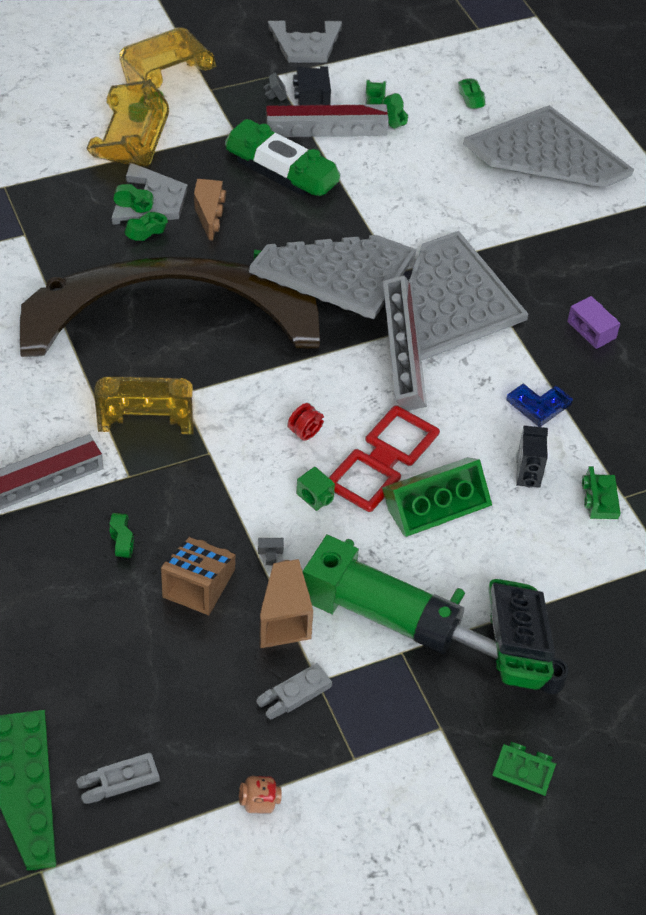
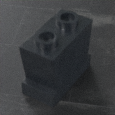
[293,66,331,105]
[516,426,548,488]

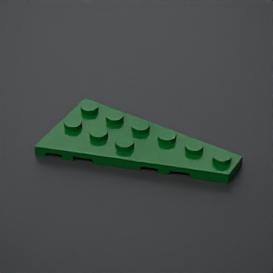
[0,710,56,871]

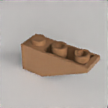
[194,179,226,240]

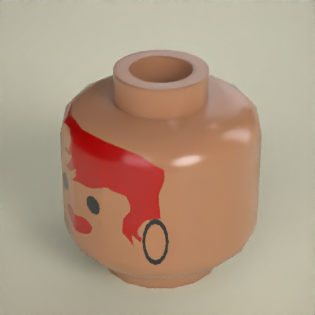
[239,776,282,814]

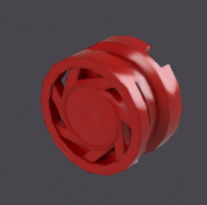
[287,403,324,441]

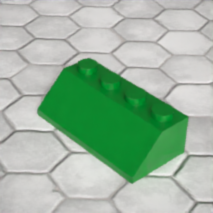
[382,457,492,537]

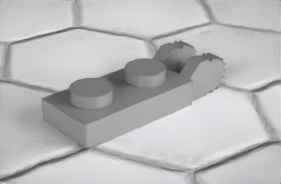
[256,663,332,720]
[76,753,160,804]

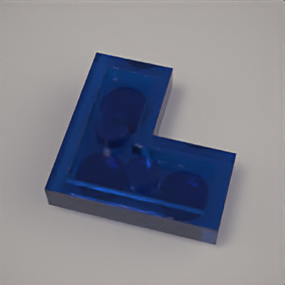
[506,383,573,427]

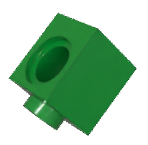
[296,466,335,511]

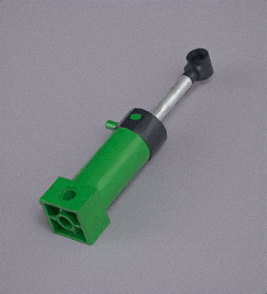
[303,534,569,694]

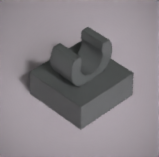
[264,72,287,101]
[258,538,284,565]

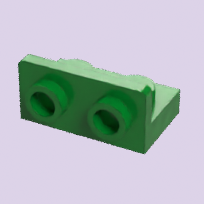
[582,466,621,519]
[492,742,556,796]

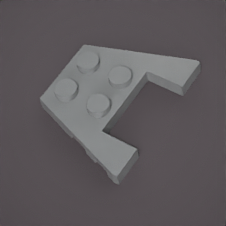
[268,21,342,63]
[112,163,188,224]

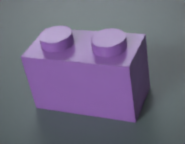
[567,296,620,349]

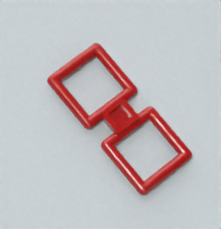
[329,405,440,512]

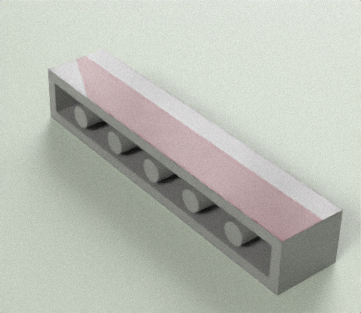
[266,104,388,137]
[383,275,427,411]
[0,434,104,510]

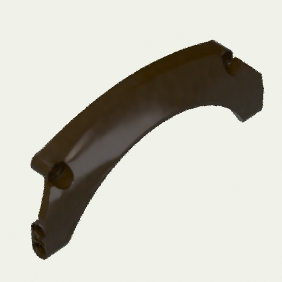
[20,257,320,357]

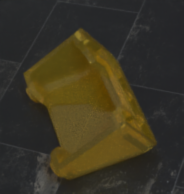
[119,27,216,93]
[86,79,169,167]
[94,376,195,434]

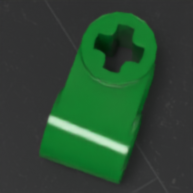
[365,80,386,105]

